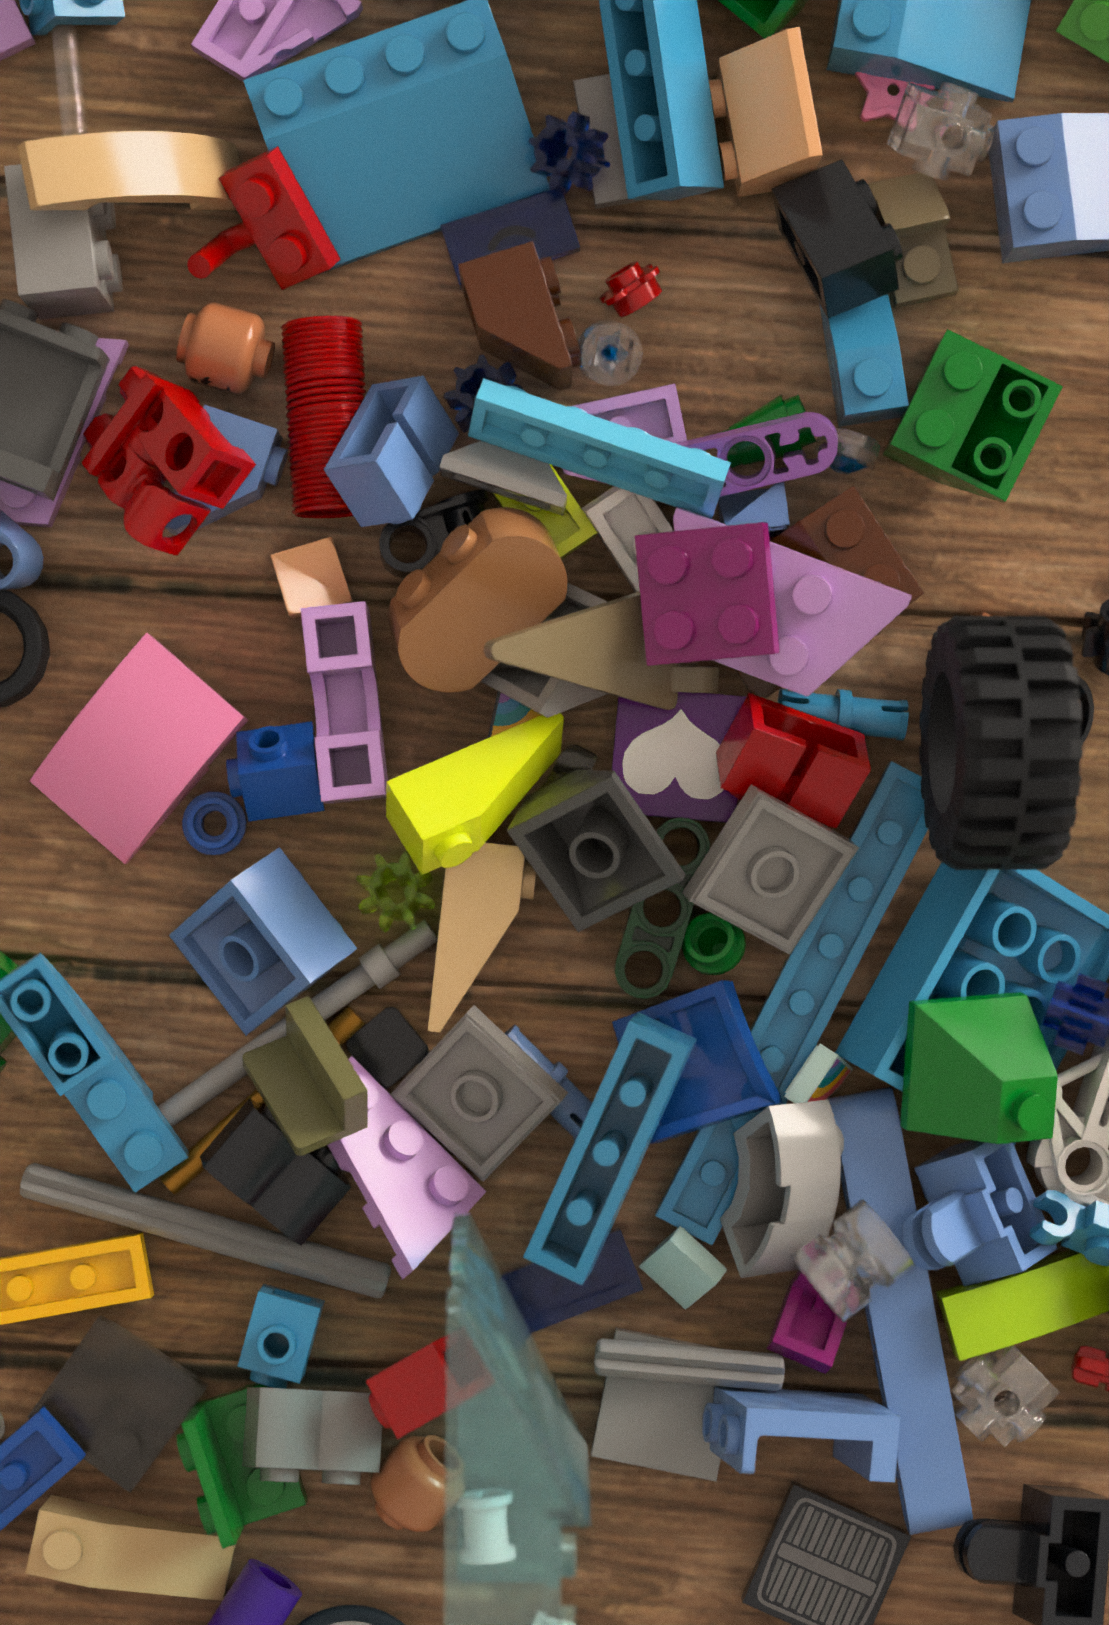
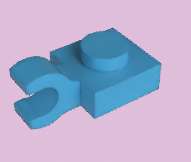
[1029,1190,1109,1266]

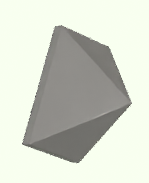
[439,441,567,516]

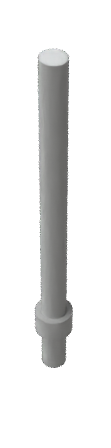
[157,919,438,1127]

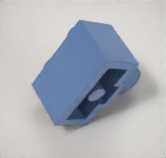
[902,1140,1058,1287]

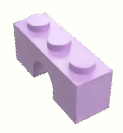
[301,601,388,804]

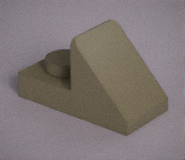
[868,170,959,309]

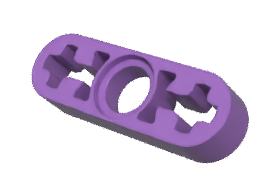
[676,412,838,497]

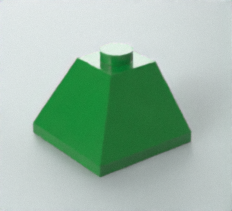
[900,992,1058,1144]

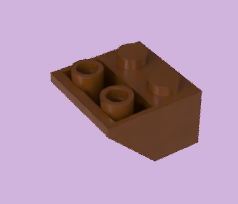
[458,241,581,390]

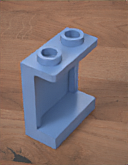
[702,1386,900,1483]

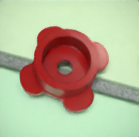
[599,261,663,318]

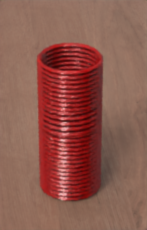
[280,316,367,519]

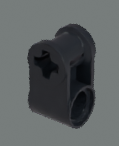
[379,489,489,579]

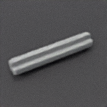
[594,1338,785,1391]

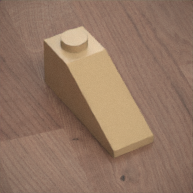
[427,843,536,1032]
[25,1495,236,1601]

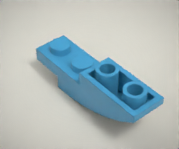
[0,952,189,1193]

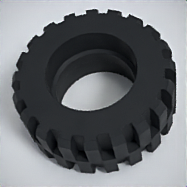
[919,616,1083,870]

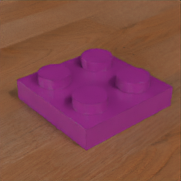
[634,522,780,666]

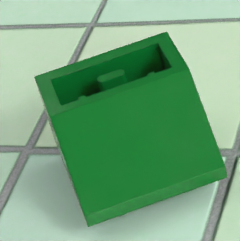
[882,329,1063,503]

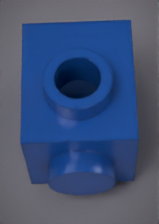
[226,721,325,822]

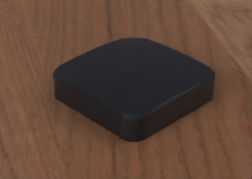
[347,1007,429,1089]

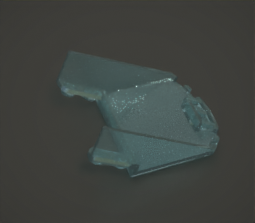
[445,1213,590,1625]

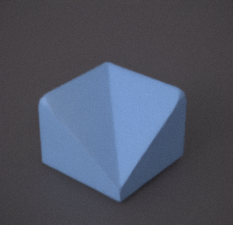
[718,482,790,537]

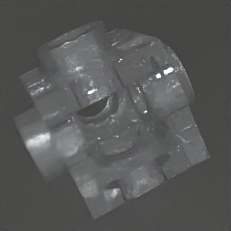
[887,81,994,180]
[951,1345,1060,1447]

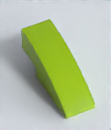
[936,1250,1109,1361]

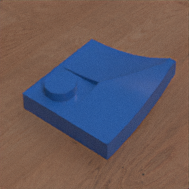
[612,980,783,1144]

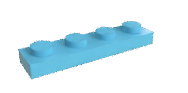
[468,378,731,519]

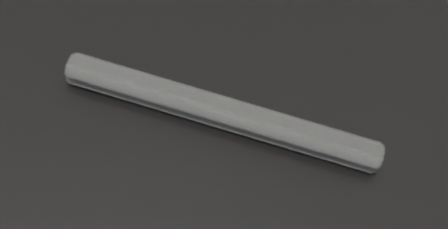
[20,1163,391,1298]

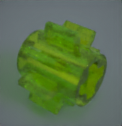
[356,851,435,932]

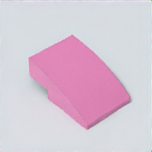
[30,632,249,864]

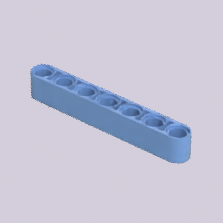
[828,1087,973,1535]

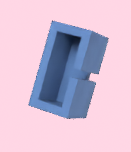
[324,375,459,527]

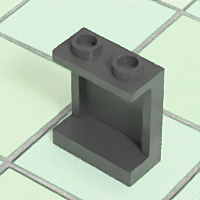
[0,299,110,501]

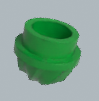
[682,912,746,975]

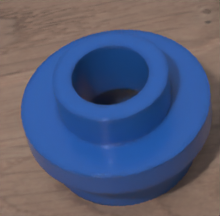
[182,792,247,855]

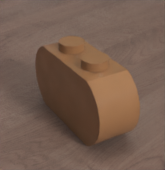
[388,507,568,693]

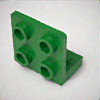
[176,1383,308,1549]

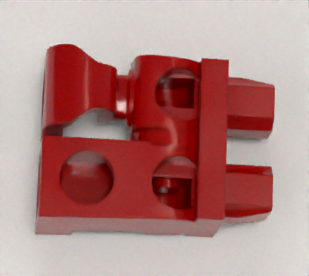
[81,366,256,556]

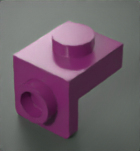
[766,1263,864,1374]

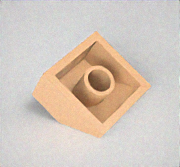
[709,27,823,198]

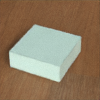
[639,1226,728,1310]

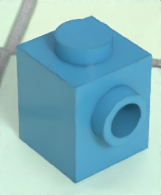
[237,1284,325,1389]

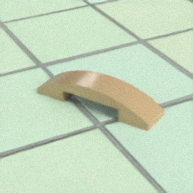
[18,131,240,210]

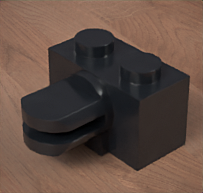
[953,1484,1109,1625]

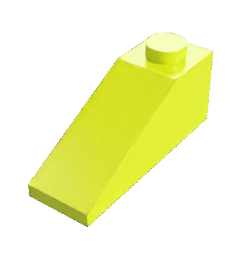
[386,713,564,875]

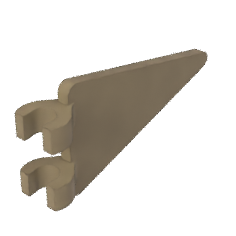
[484,591,719,710]

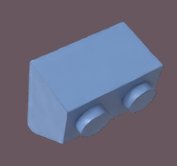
[169,847,357,1036]

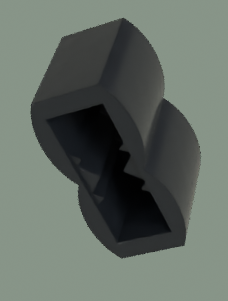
[199,1098,351,1246]

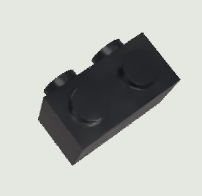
[771,159,903,319]

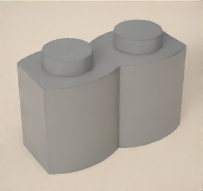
[242,1387,382,1485]

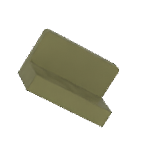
[242,995,368,1156]

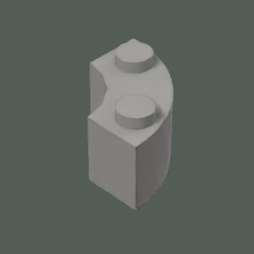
[720,1100,844,1278]

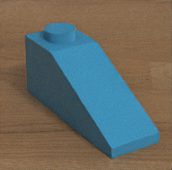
[819,294,909,427]

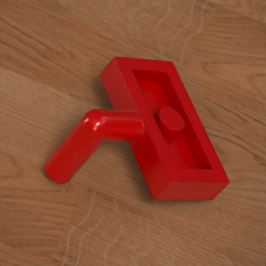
[187,146,341,290]

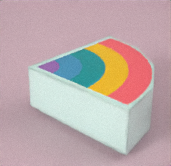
[784,1043,853,1103]

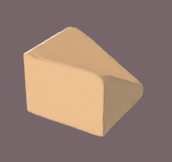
[270,537,353,620]

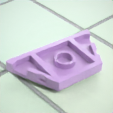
[673,507,912,697]

